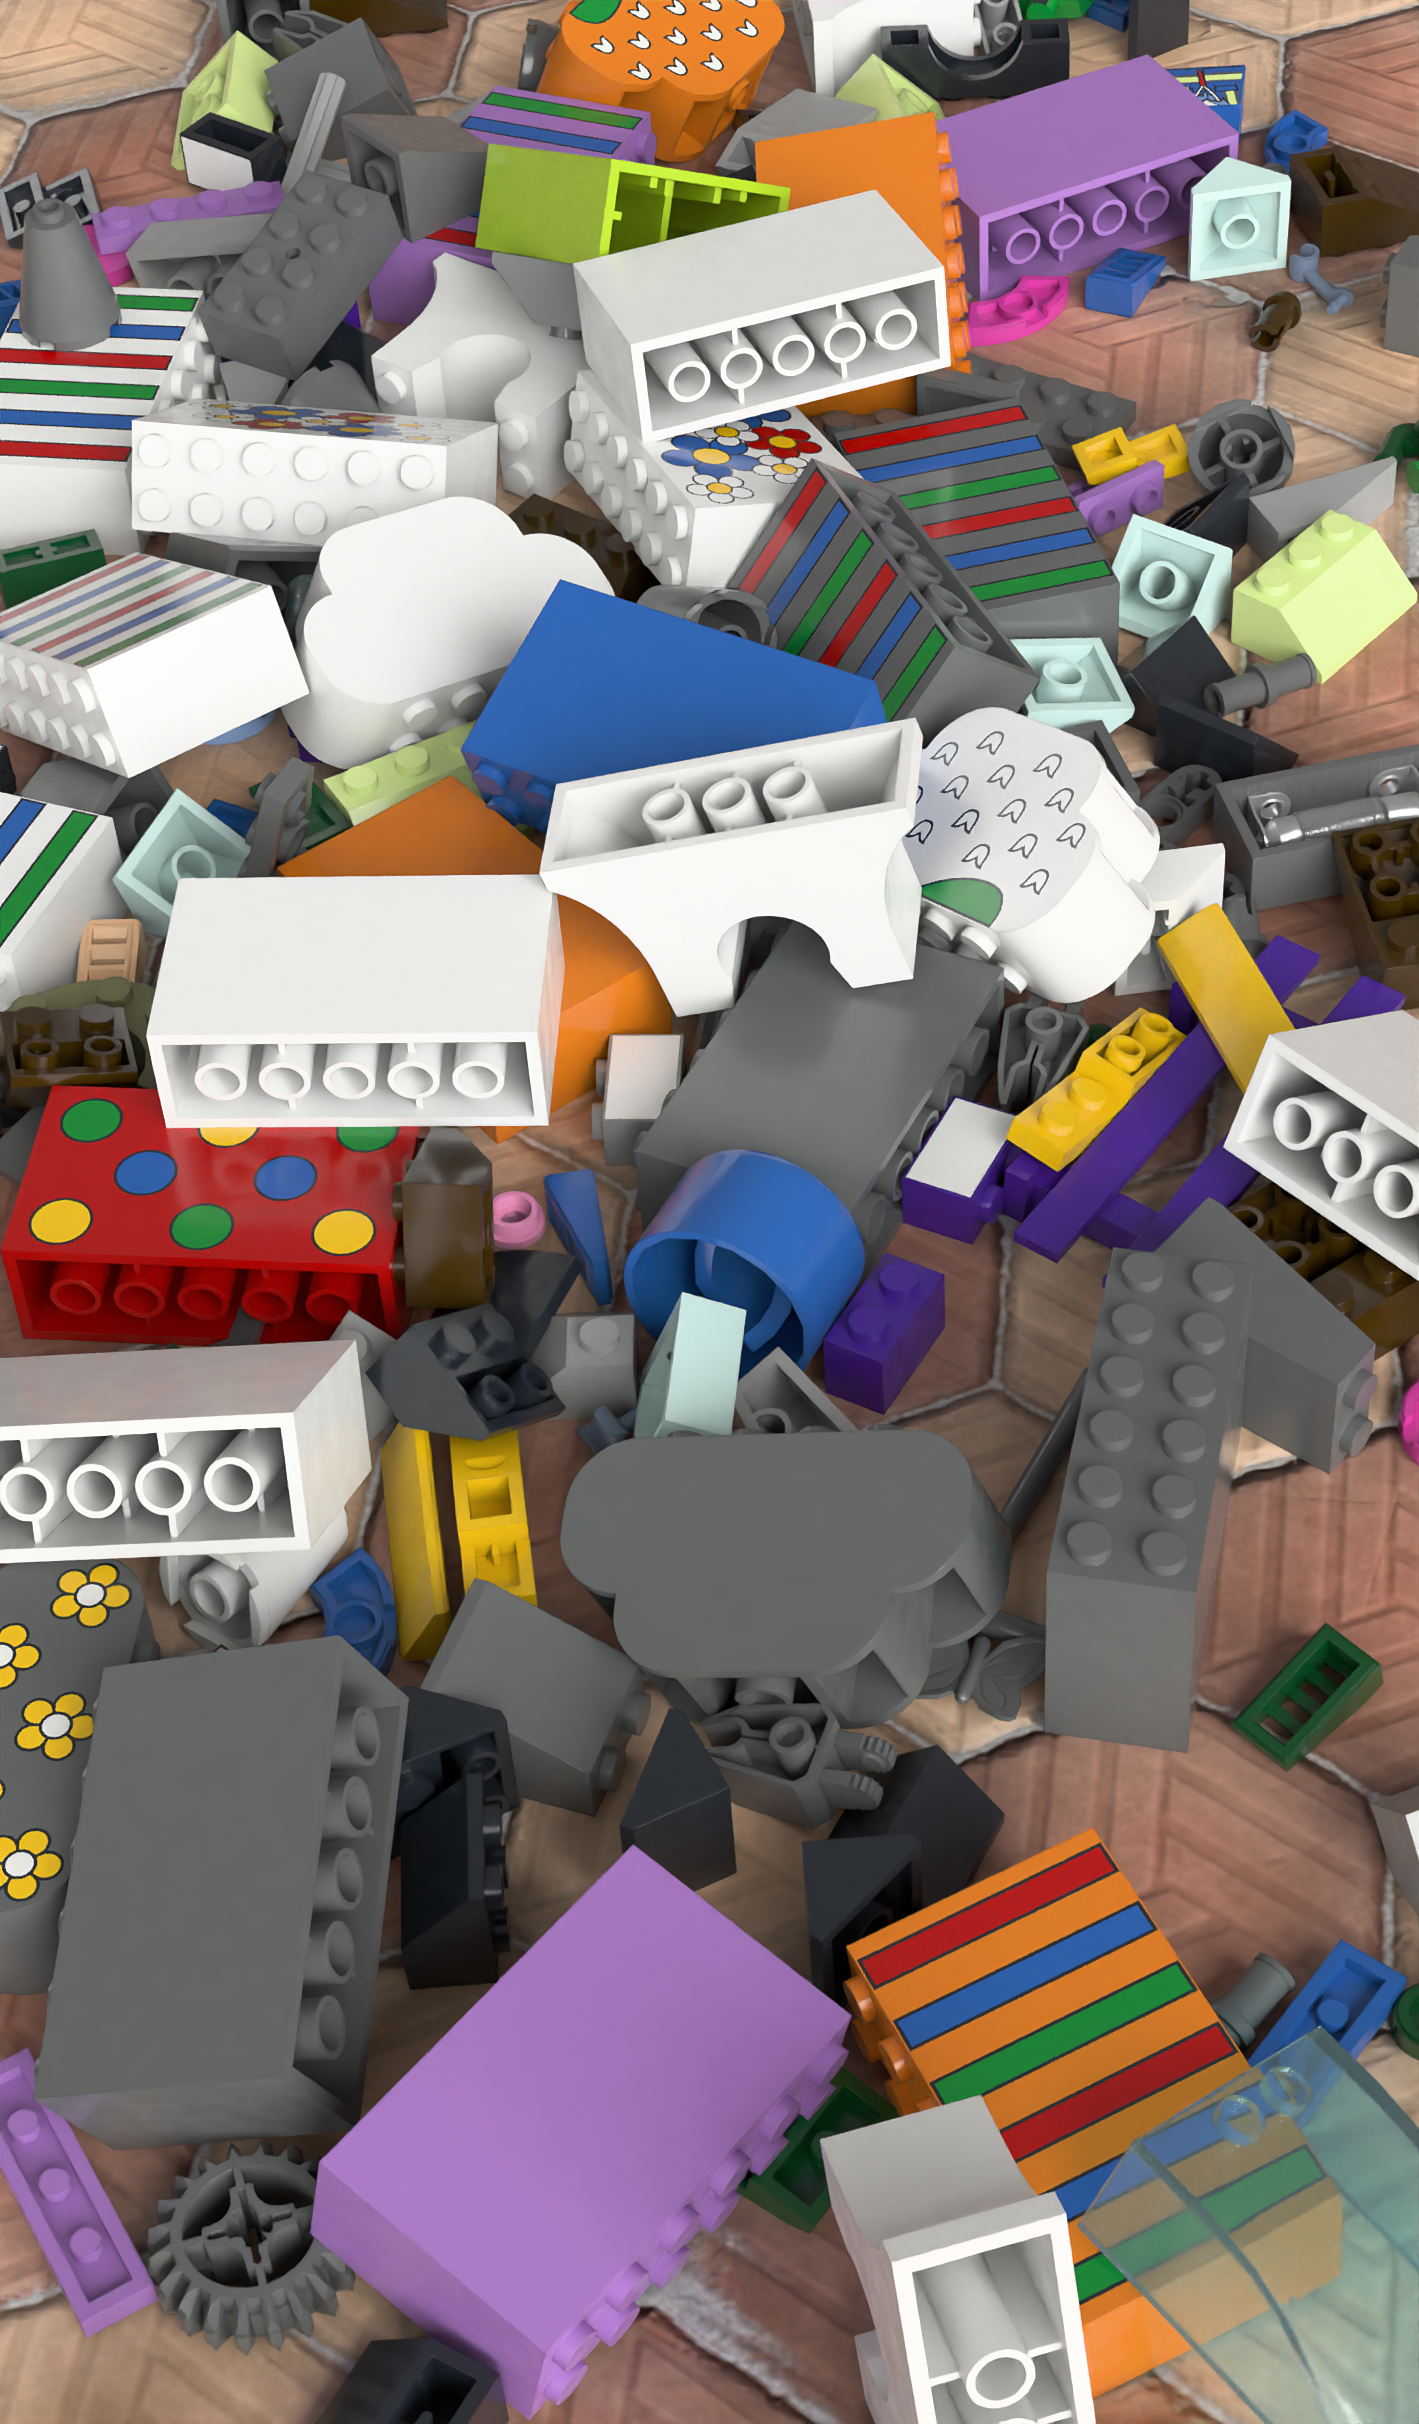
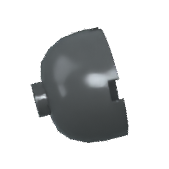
[1187,399,1295,498]

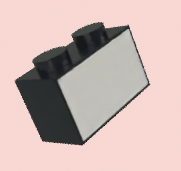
[179,112,287,191]

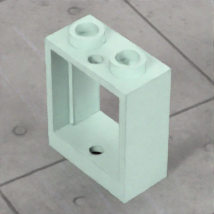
[633,1292,746,1439]

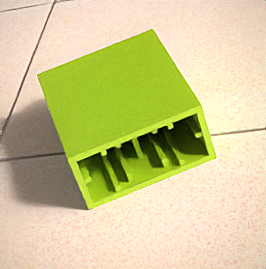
[475,143,791,264]

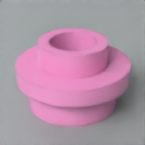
[493,1191,546,1250]

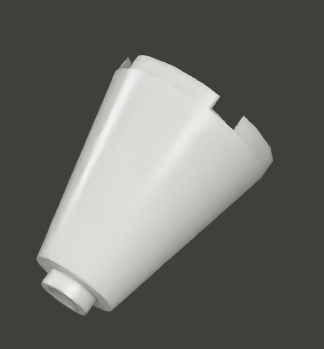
[159,1508,348,1652]

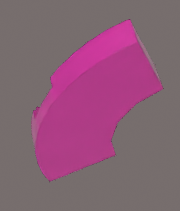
[966,276,1070,347]

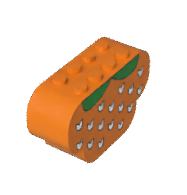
[536,0,785,163]

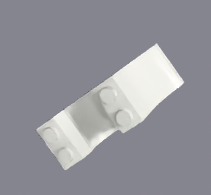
[790,0,981,98]
[371,252,592,500]
[539,718,923,1017]
[820,2095,1096,2424]

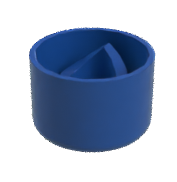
[624,1149,865,1381]

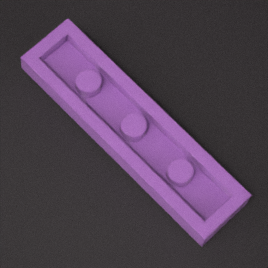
[91,181,285,255]
[0,2048,159,2338]

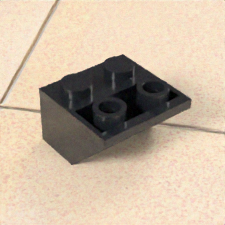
[365,1303,566,1441]
[390,1685,520,1860]
[400,1773,512,1990]
[315,2337,509,2424]

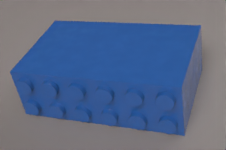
[460,579,887,917]

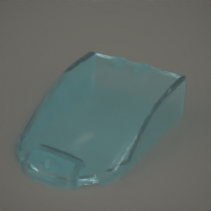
[1077,2025,1419,2424]

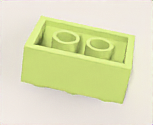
[171,30,279,170]
[835,54,945,122]
[1231,509,1417,684]
[323,720,535,837]

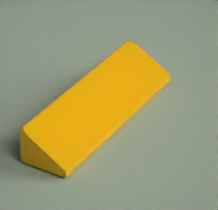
[1156,903,1296,1095]
[380,1422,452,1662]

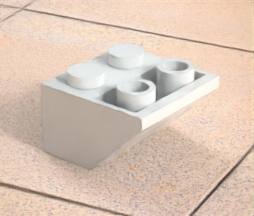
[1111,843,1225,996]

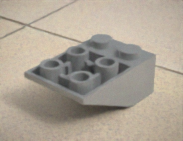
[715,88,879,177]

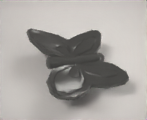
[915,1635,1046,1722]

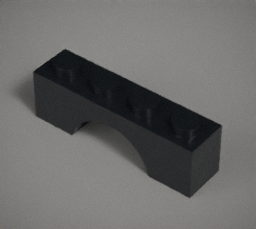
[881,18,1070,101]

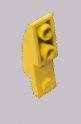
[1006,1007,1187,1172]
[449,1430,538,1608]

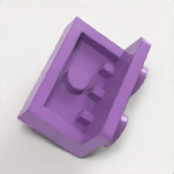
[1067,460,1164,538]

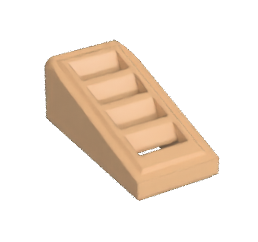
[76,919,148,984]

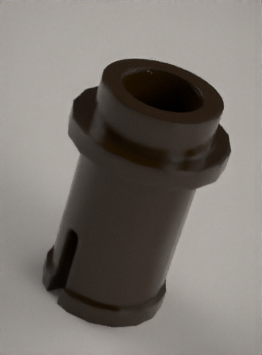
[1249,291,1302,352]

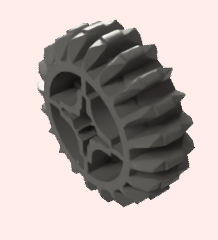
[147,2138,356,2356]

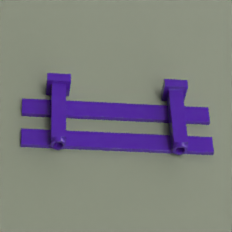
[1002,935,1406,1289]

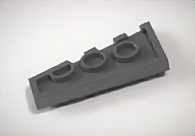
[237,756,314,878]

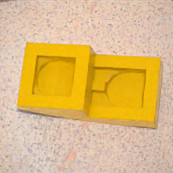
[1071,424,1190,485]

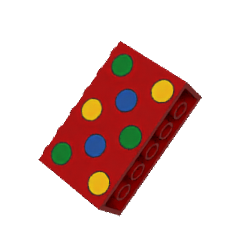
[0,1085,430,1346]

